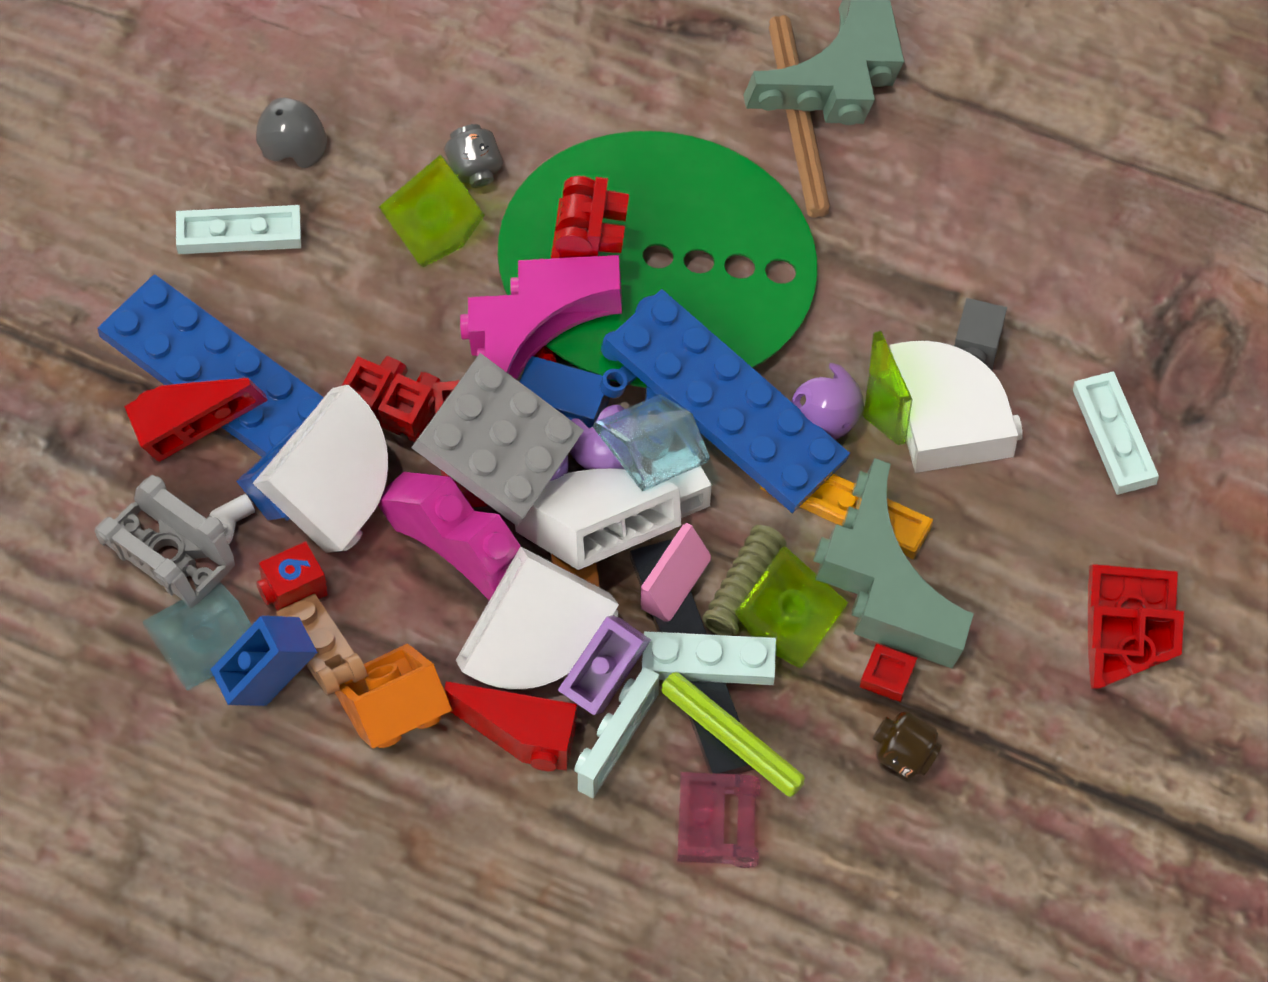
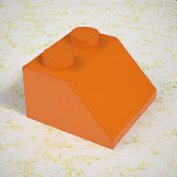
[335,643,452,749]

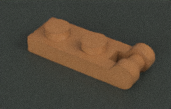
[276,593,367,696]

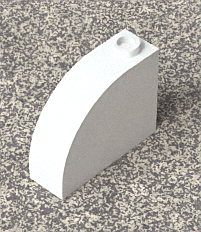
[887,341,1022,473]
[253,385,388,553]
[515,468,681,570]
[456,546,619,689]

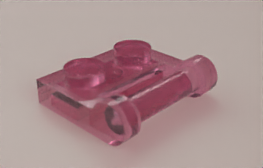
[677,772,761,868]

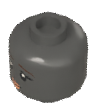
[444,124,503,188]

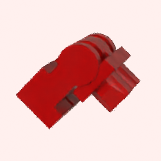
[551,176,629,259]
[341,356,441,442]

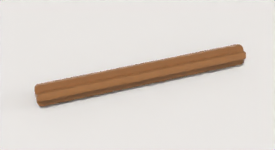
[769,15,830,218]

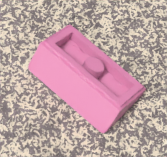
[641,523,711,622]

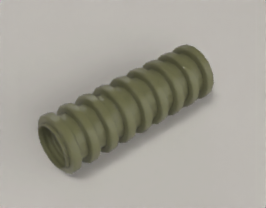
[702,525,787,636]

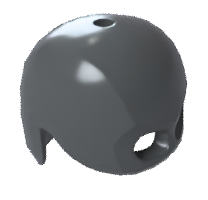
[256,98,327,168]

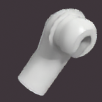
[209,494,255,544]

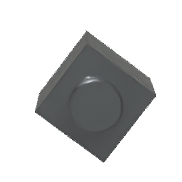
[954,298,1007,370]

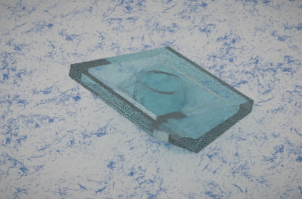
[593,394,710,491]
[142,582,251,691]

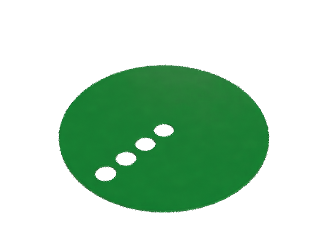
[497,131,817,388]

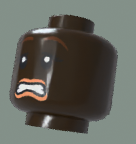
[873,711,942,778]

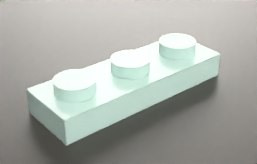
[176,205,301,254]
[1073,371,1159,495]
[642,631,776,685]
[574,667,659,798]

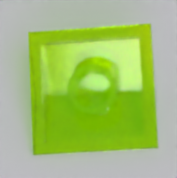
[379,155,485,267]
[863,331,913,445]
[734,546,848,668]

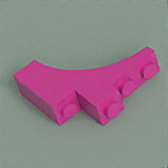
[460,255,622,380]
[378,472,520,601]

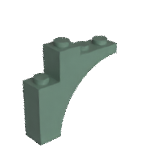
[743,0,904,125]
[813,458,974,669]

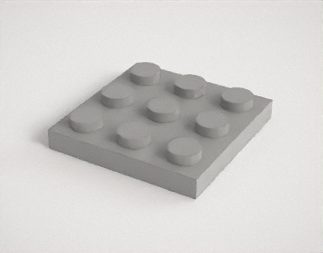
[411,353,584,526]

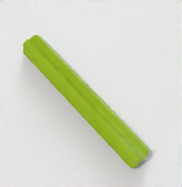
[661,672,805,797]

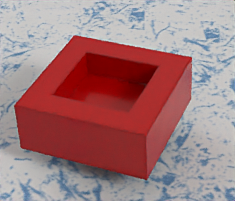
[860,643,917,702]

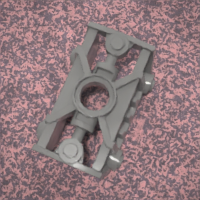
[95,475,235,609]

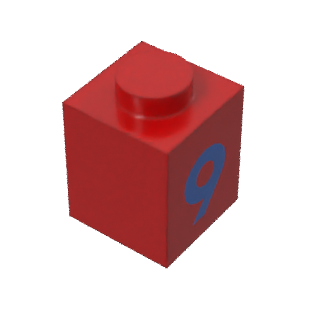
[256,541,328,611]

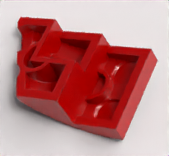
[1088,564,1184,689]

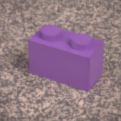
[558,615,651,715]

